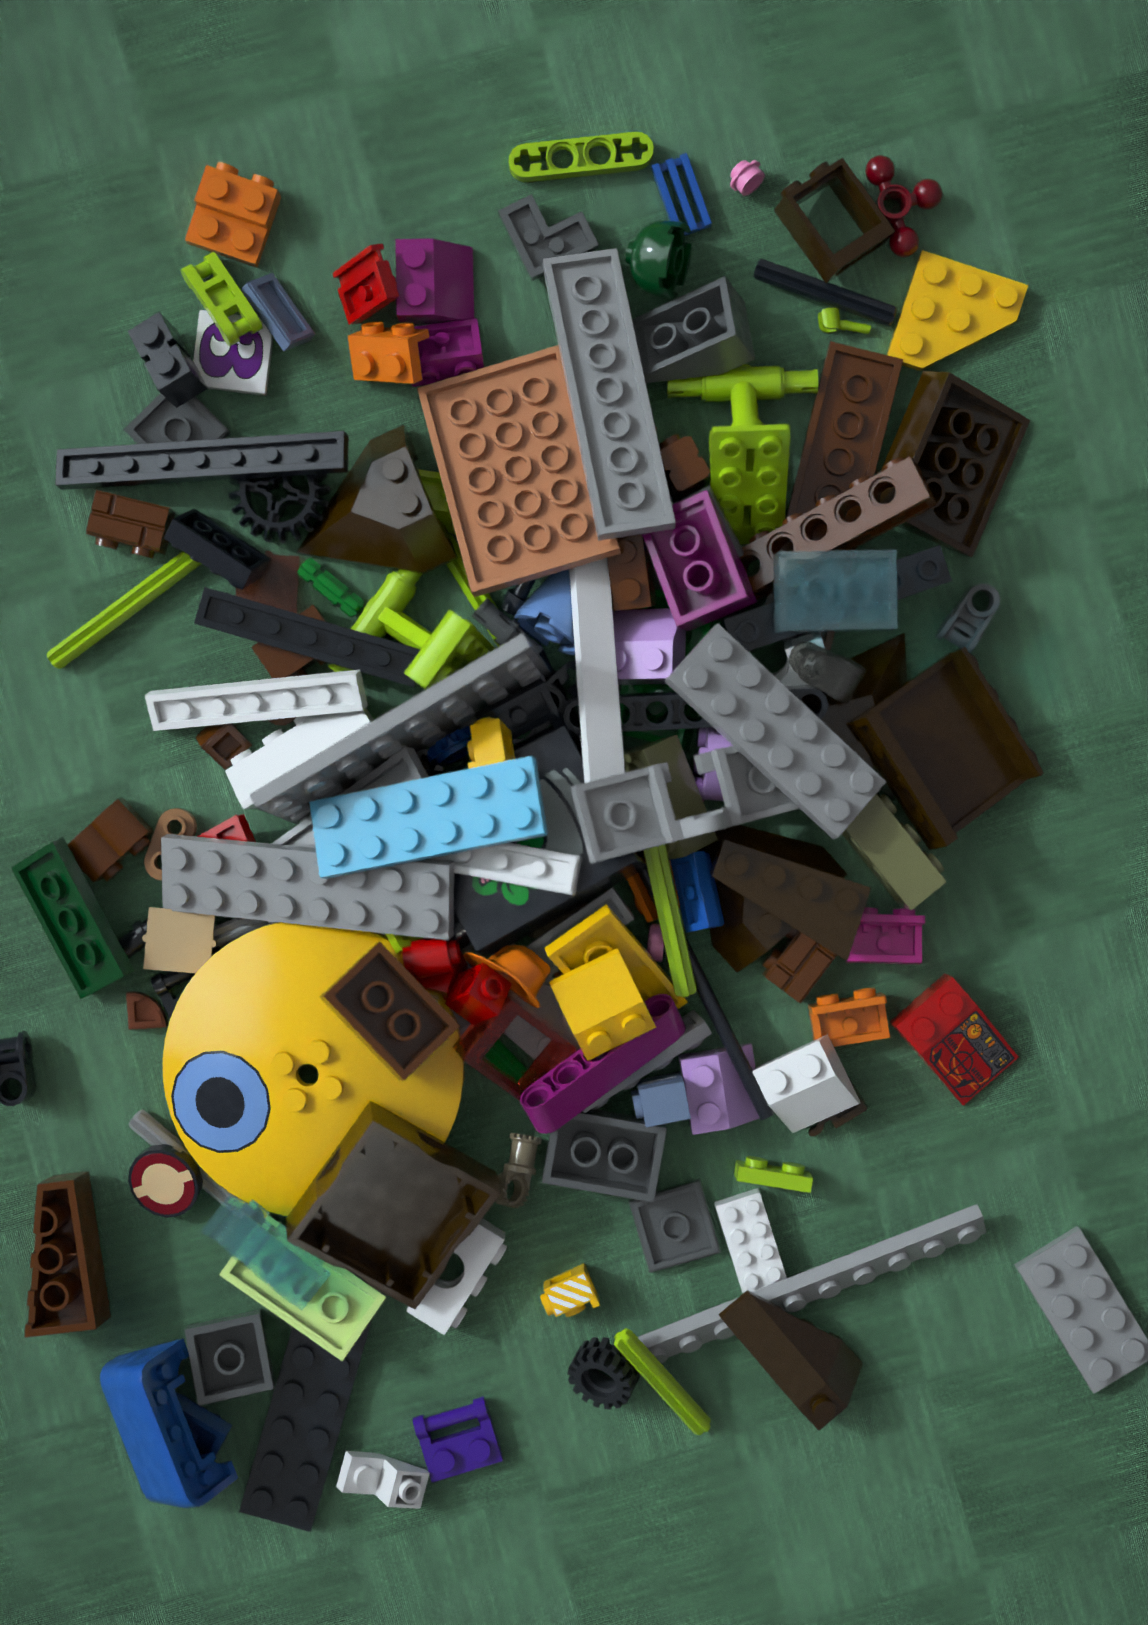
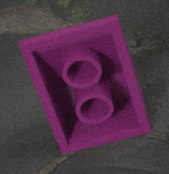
[642,490,757,631]

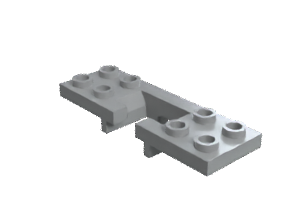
[570,746,799,864]

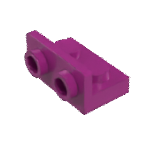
[411,318,484,387]

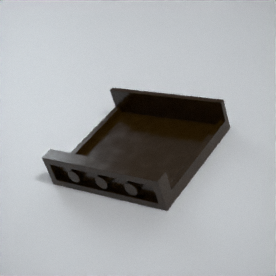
[849,647,1044,850]

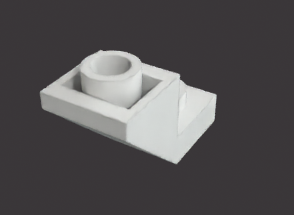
[336,1451,430,1509]

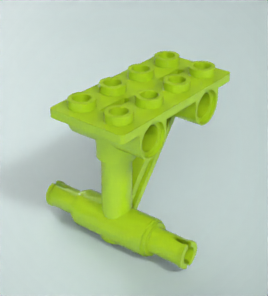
[667,364,818,544]
[328,569,496,690]

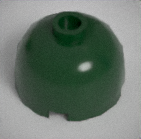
[626,220,692,299]

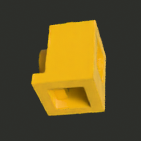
[467,718,515,769]

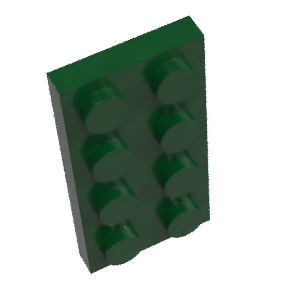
[11,837,134,999]

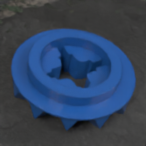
[426,726,472,766]

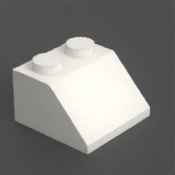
[752,1034,861,1133]

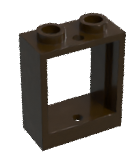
[774,157,895,283]

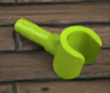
[818,308,871,334]

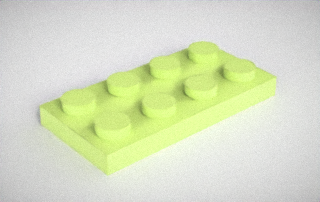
[219,1212,386,1362]

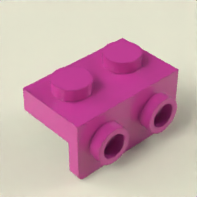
[845,907,925,965]

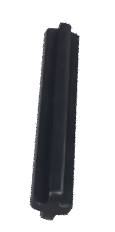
[753,259,897,326]

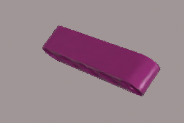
[520,994,686,1134]

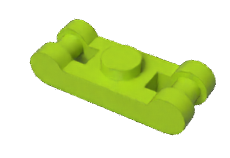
[180,252,263,347]

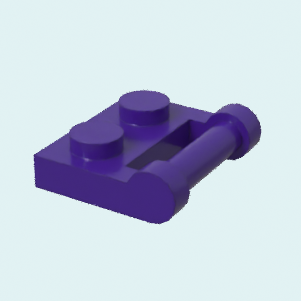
[412,1396,503,1482]

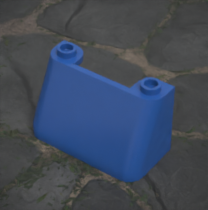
[100,1338,238,1509]

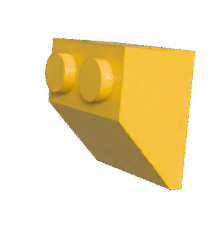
[549,948,656,1061]

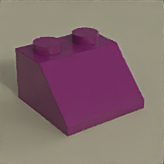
[395,238,474,325]

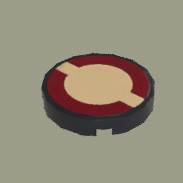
[128,1144,203,1218]

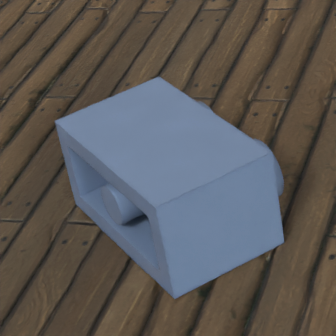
[631,1071,691,1127]

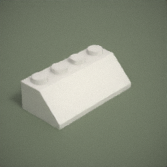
[225,708,374,809]

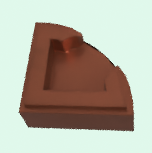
[126,991,168,1030]

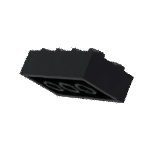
[164,508,271,590]

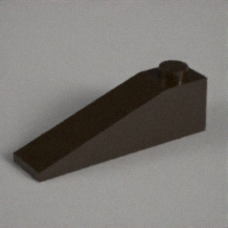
[719,1290,863,1431]

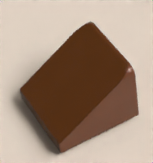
[196,723,252,770]

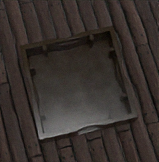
[286,1101,501,1309]

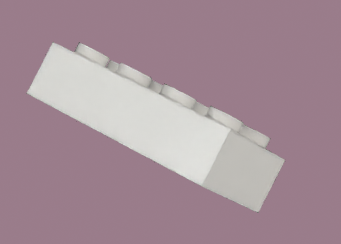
[714,1188,787,1293]

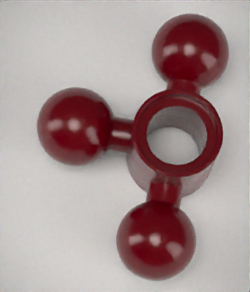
[865,155,943,257]

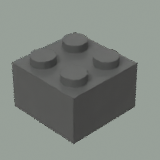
[184,1309,275,1406]

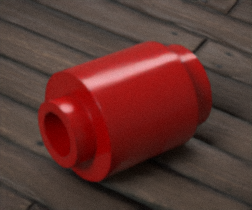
[402,938,462,979]

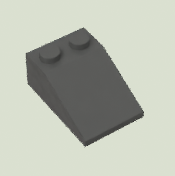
[632,276,755,383]

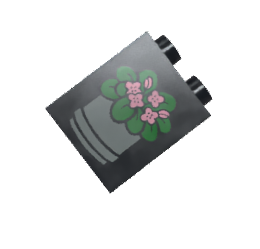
[450,726,647,954]

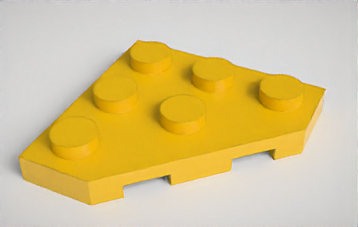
[887,250,1028,371]

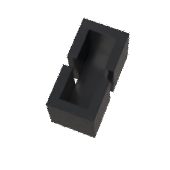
[128,312,208,408]

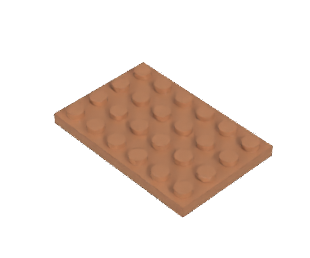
[417,345,621,597]

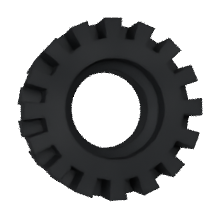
[567,1337,640,1410]

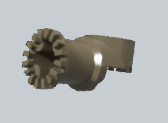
[495,1133,542,1208]

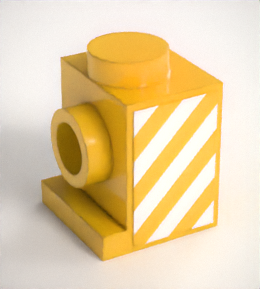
[540,1263,600,1317]

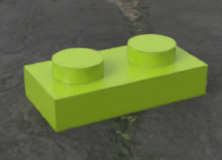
[734,1156,813,1193]

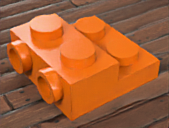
[185,162,281,268]

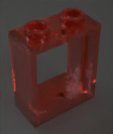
[453,993,577,1101]

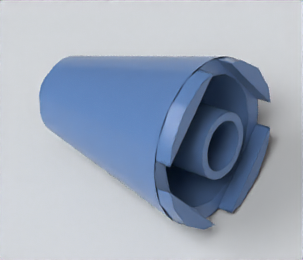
[515,569,575,655]

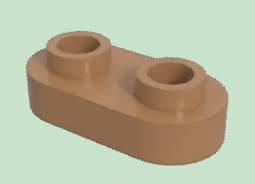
[144,808,197,881]

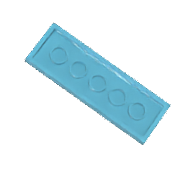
[309,756,548,879]

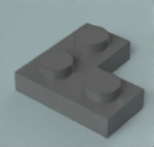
[498,194,599,281]

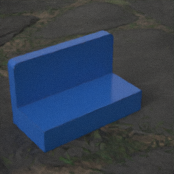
[670,851,724,933]

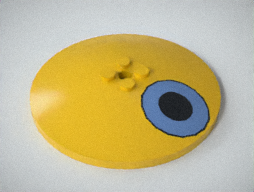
[163,922,464,1216]

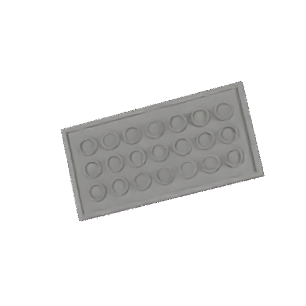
[249,633,552,824]

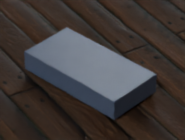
[241,273,315,352]

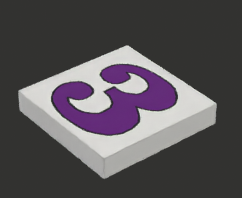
[193,310,274,396]

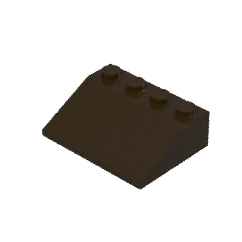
[880,371,1030,558]

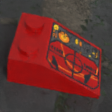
[889,973,1019,1106]

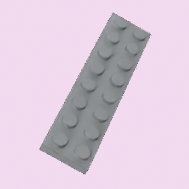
[542,248,675,541]
[161,834,454,940]

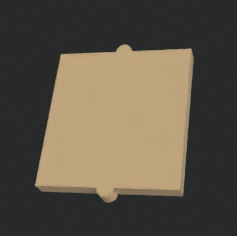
[142,907,217,973]

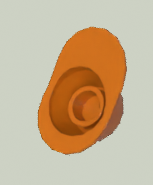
[463,945,551,1008]

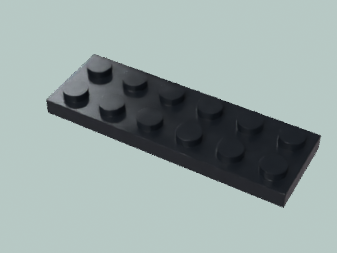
[239,1318,373,1532]

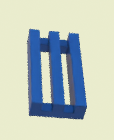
[651,153,712,236]

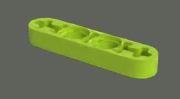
[508,132,654,182]

